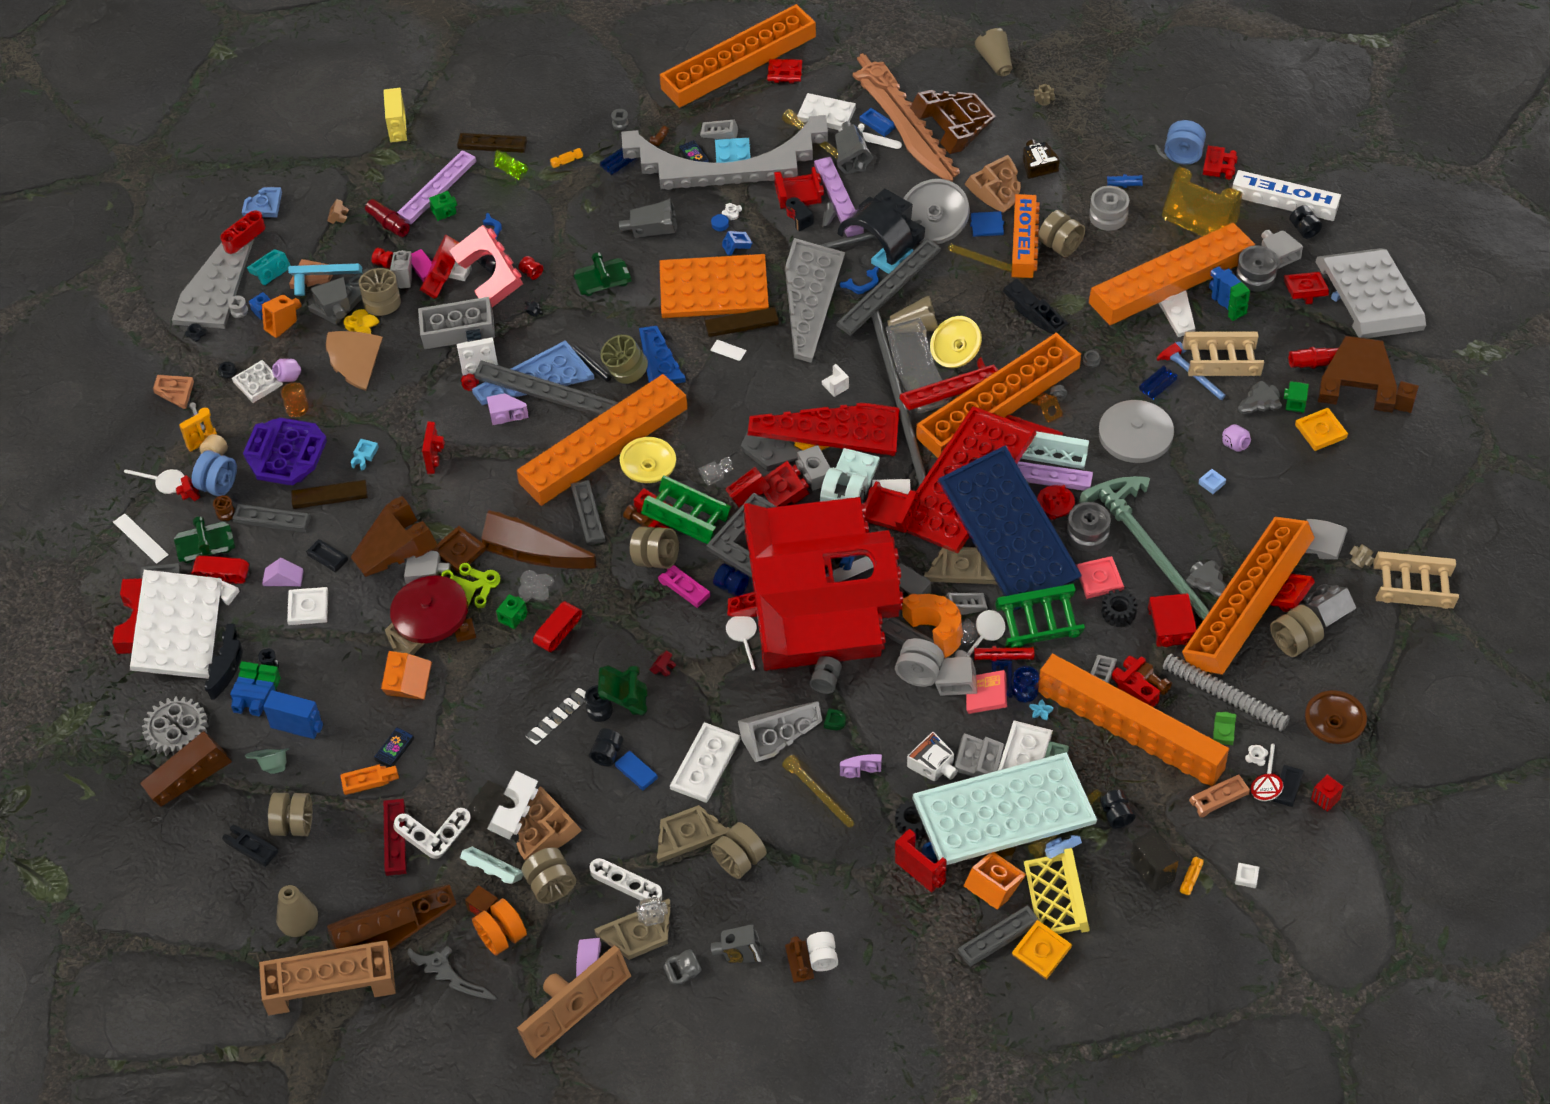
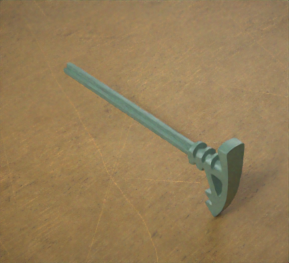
[1079,476,1210,621]

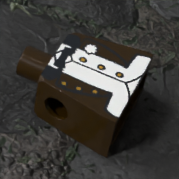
[1023,140,1060,179]

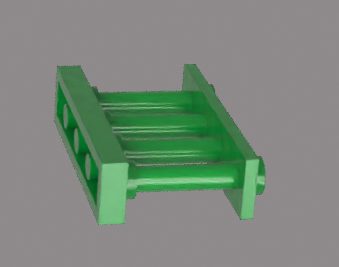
[641,475,731,544]
[995,584,1085,648]

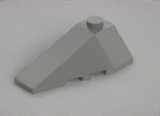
[738,701,822,762]

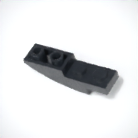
[1003,279,1068,334]
[205,624,243,700]

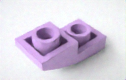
[840,754,882,778]
[576,938,601,977]

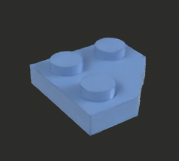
[242,187,282,217]

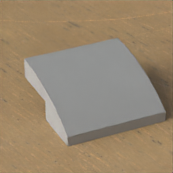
[1305,519,1347,560]
[954,733,1004,777]

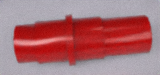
[1288,347,1339,369]

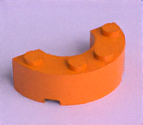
[902,594,963,658]

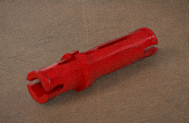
[974,646,1034,662]

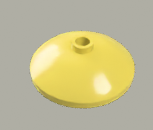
[930,316,982,368]
[620,437,676,483]

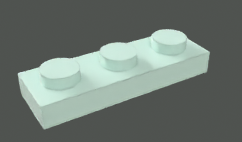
[460,847,523,884]

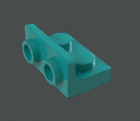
[247,249,291,285]

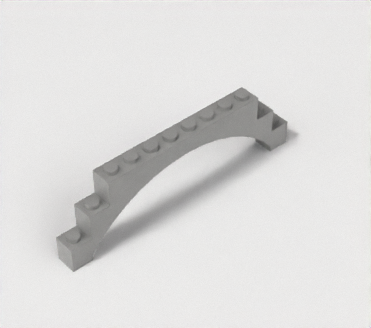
[621,115,828,190]

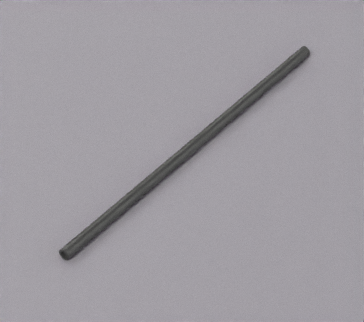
[866,293,926,486]

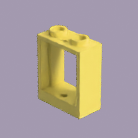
[384,88,407,142]

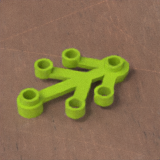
[441,563,500,608]

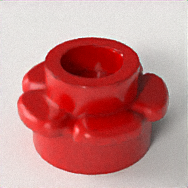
[461,374,479,391]

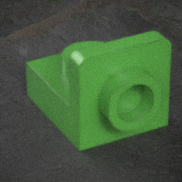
[1213,712,1236,745]

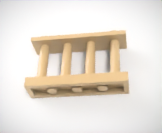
[1182,332,1264,376]
[1373,551,1459,609]

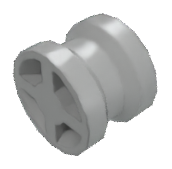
[228,296,248,318]

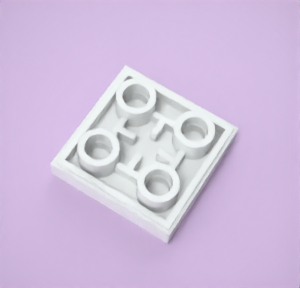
[232,360,283,403]

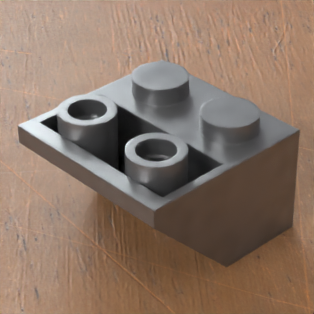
[1299,584,1356,627]

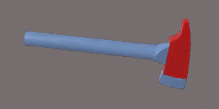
[1157,342,1226,400]

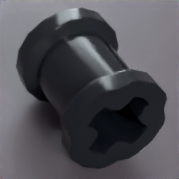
[258,648,279,668]

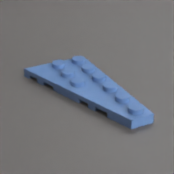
[472,340,594,405]

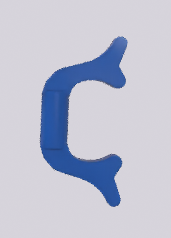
[483,213,502,240]
[840,266,879,294]

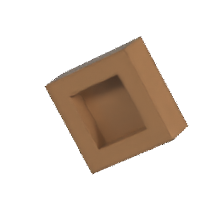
[327,199,349,224]

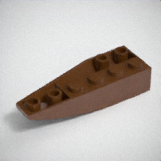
[481,510,597,569]
[327,884,456,950]

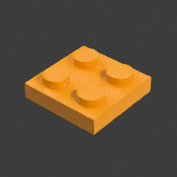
[1295,408,1348,451]
[1012,920,1072,980]

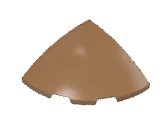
[965,155,1021,212]
[326,331,383,391]
[516,786,582,861]

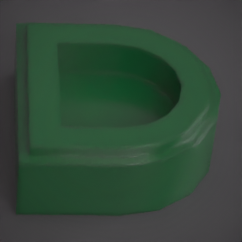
[824,708,846,731]

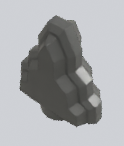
[1237,381,1282,414]
[1186,560,1227,598]

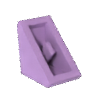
[262,557,303,586]

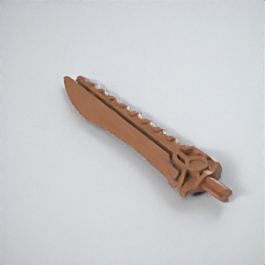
[853,53,960,182]

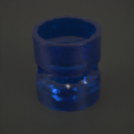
[713,563,749,597]
[1012,666,1039,703]

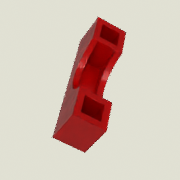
[112,578,143,654]

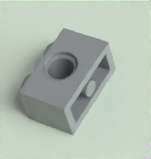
[796,445,830,491]

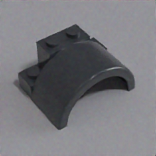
[837,188,925,265]

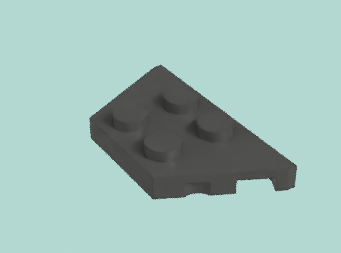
[741,430,800,471]

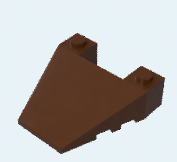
[910,90,996,154]
[1318,336,1397,413]
[351,496,438,577]

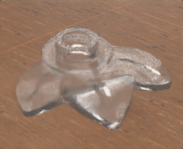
[518,570,554,602]

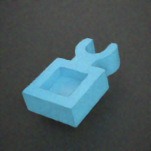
[351,439,379,470]

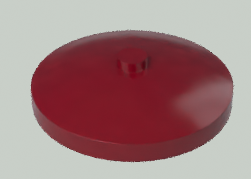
[390,576,468,643]

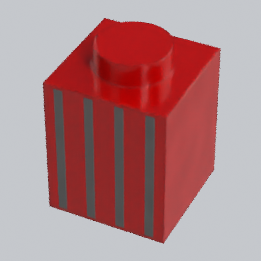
[1311,774,1344,812]

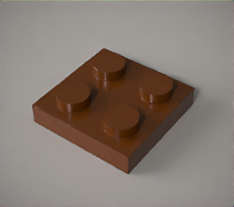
[432,526,486,573]

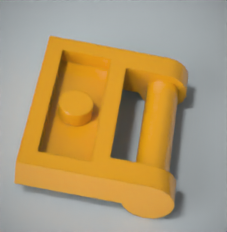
[179,408,217,452]

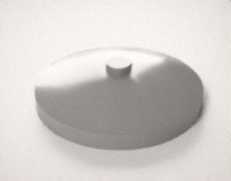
[904,179,970,244]
[1099,400,1174,463]

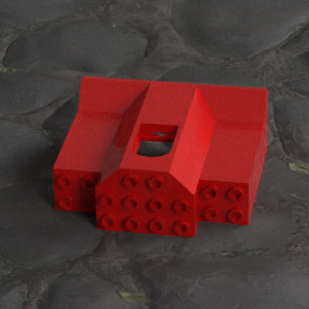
[744,497,903,671]

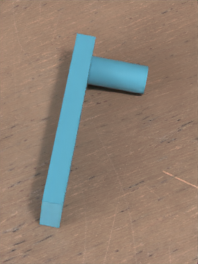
[289,263,363,296]

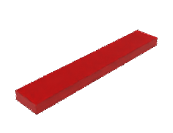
[899,364,998,410]

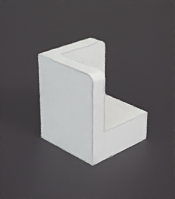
[822,364,849,397]

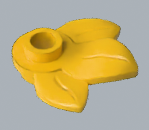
[344,309,380,334]

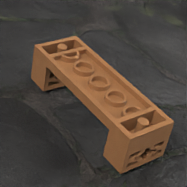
[259,940,396,1016]

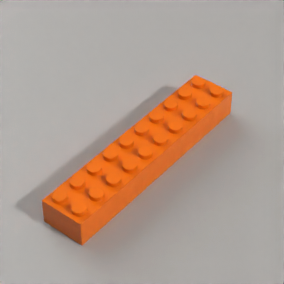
[660,4,816,108]
[1089,223,1255,325]
[916,333,1081,458]
[517,374,687,506]
[1182,517,1315,675]
[1038,653,1229,786]

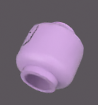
[272,359,301,382]
[1222,424,1251,452]

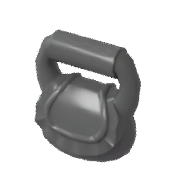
[663,949,702,985]

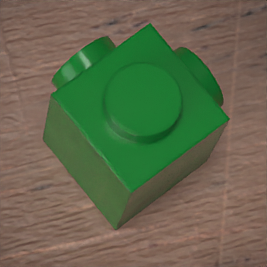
[429,191,457,221]
[1283,381,1309,413]
[496,594,527,629]

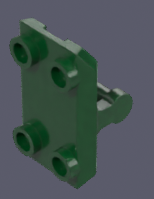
[574,253,632,296]
[174,517,235,563]
[598,665,647,716]

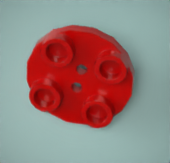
[1037,485,1075,519]

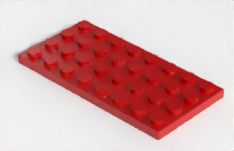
[906,406,1037,554]

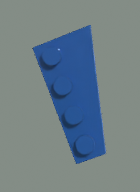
[639,326,686,384]

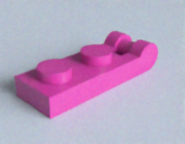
[658,565,710,608]

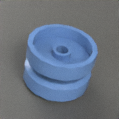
[1164,120,1206,165]
[192,450,237,497]

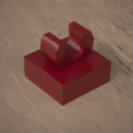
[649,650,676,677]

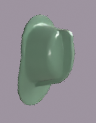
[245,748,289,774]

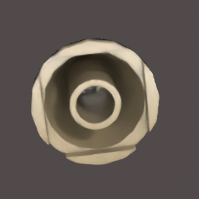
[975,28,1012,76]
[887,296,938,333]
[276,885,318,937]

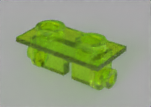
[494,150,528,180]

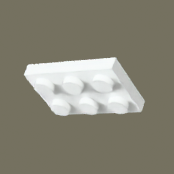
[797,93,856,130]

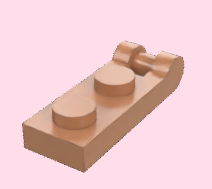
[1189,774,1250,817]

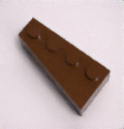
[140,731,232,807]

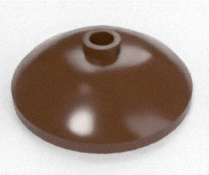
[1305,690,1367,744]

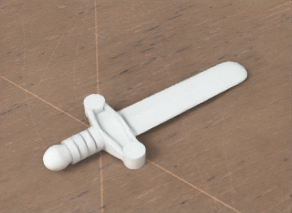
[838,124,902,149]

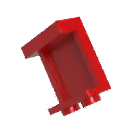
[774,167,824,209]
[864,481,921,533]
[1148,593,1197,647]
[895,828,947,892]

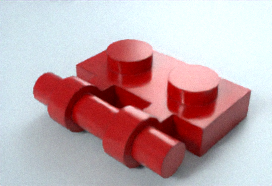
[767,59,802,83]
[1203,145,1237,180]

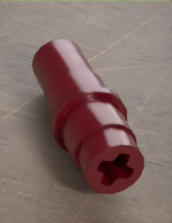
[365,199,410,237]

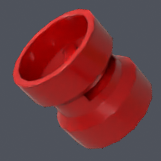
[371,247,393,269]
[519,256,543,280]

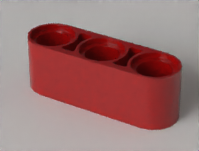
[220,210,265,254]
[191,556,249,584]
[533,601,582,652]

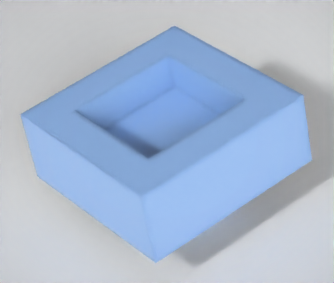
[1199,469,1226,494]

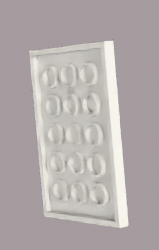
[130,570,222,679]

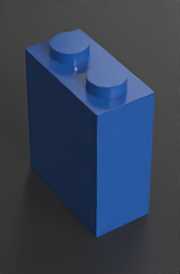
[263,690,323,739]

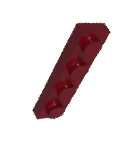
[383,799,407,876]

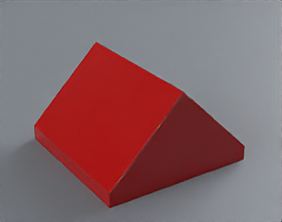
[725,467,770,509]

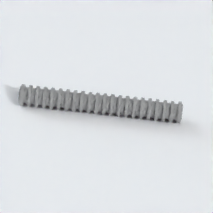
[1163,654,1290,732]

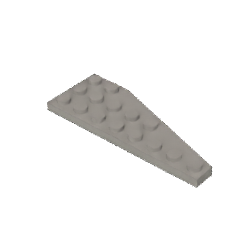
[785,238,845,363]
[172,239,254,329]

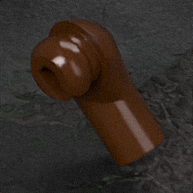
[649,126,669,147]

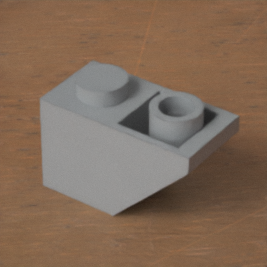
[390,250,412,288]

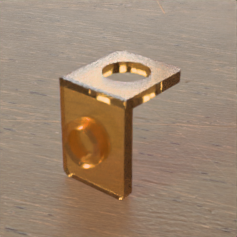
[1030,393,1063,423]

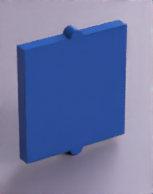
[970,211,1004,237]

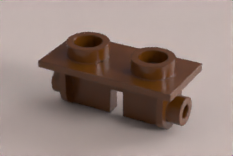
[785,936,814,983]

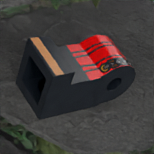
[786,197,814,231]

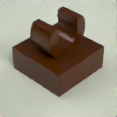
[455,618,476,642]

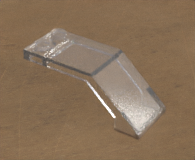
[886,318,953,414]

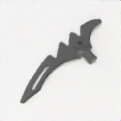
[408,946,497,1000]

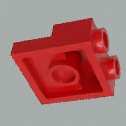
[763,461,810,507]

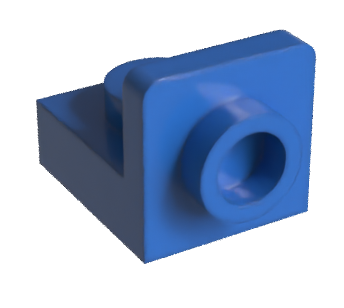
[722,231,752,255]

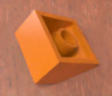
[381,651,432,700]
[964,852,1026,910]

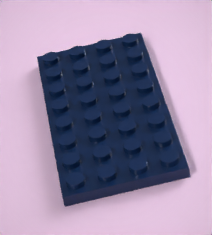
[938,445,1082,612]

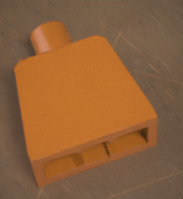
[262,295,302,338]

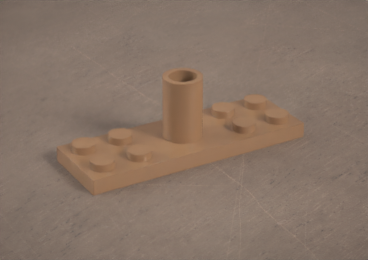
[517,945,631,1058]

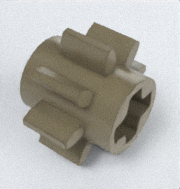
[1034,84,1055,105]
[1350,544,1375,568]

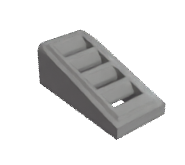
[700,119,738,139]
[945,593,987,615]
[1090,655,1117,684]

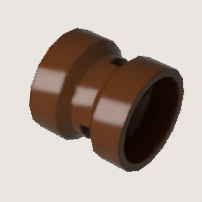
[213,495,235,522]

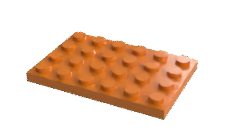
[660,254,769,318]

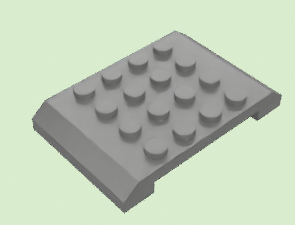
[1315,248,1426,339]

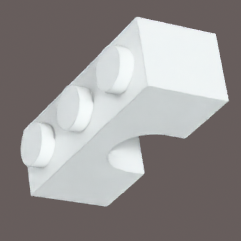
[487,771,538,840]

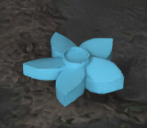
[1029,699,1054,720]

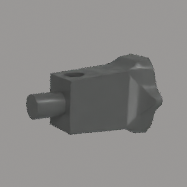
[835,121,873,174]
[619,198,677,238]

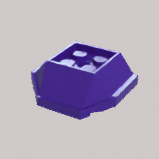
[243,418,327,486]

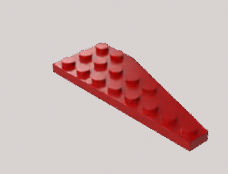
[747,403,899,456]

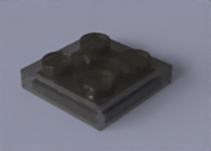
[467,780,515,826]

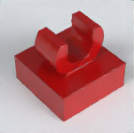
[176,475,201,501]

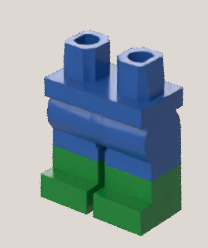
[1209,266,1250,321]
[230,661,281,716]

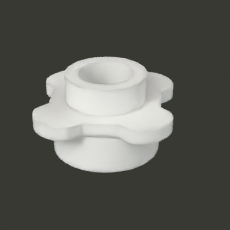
[722,203,742,220]
[1245,745,1268,766]

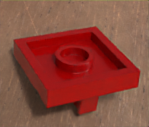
[1284,272,1329,304]
[422,422,445,474]
[1270,574,1315,612]

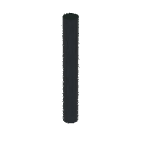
[572,345,612,382]

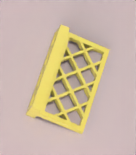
[1024,848,1090,934]

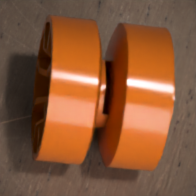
[472,898,527,956]

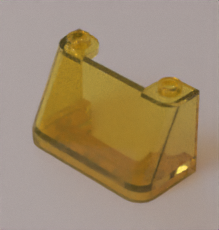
[1162,166,1243,236]

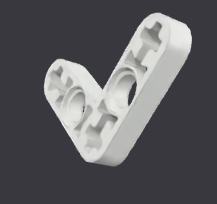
[393,808,470,859]

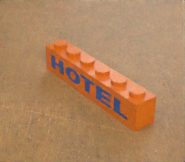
[1012,194,1040,278]

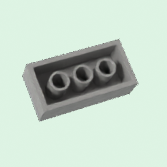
[418,297,495,349]

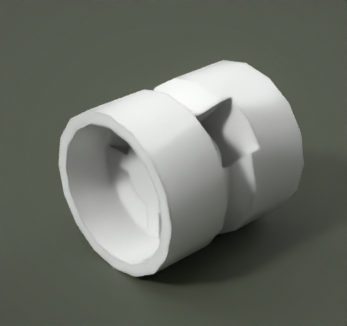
[807,932,838,971]

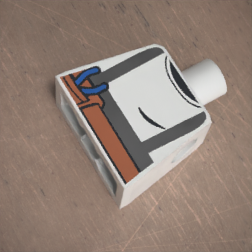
[907,732,958,781]

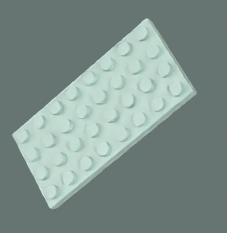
[913,752,1097,865]

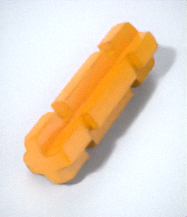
[550,148,583,168]
[1180,857,1204,895]

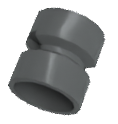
[810,656,842,694]

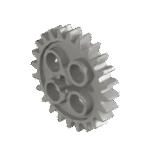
[142,696,209,756]

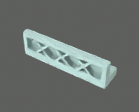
[1021,431,1089,469]

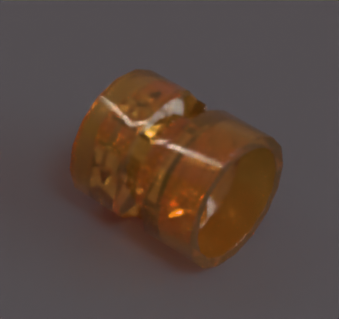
[281,382,309,417]

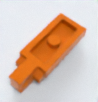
[340,764,399,795]

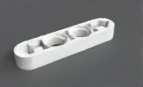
[590,858,663,905]

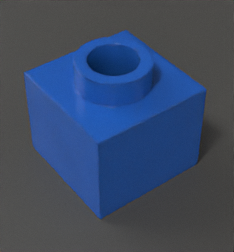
[249,292,271,320]

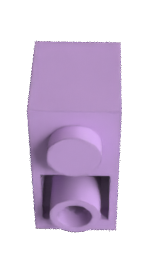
[487,393,529,425]

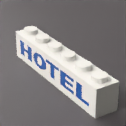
[1231,170,1341,221]

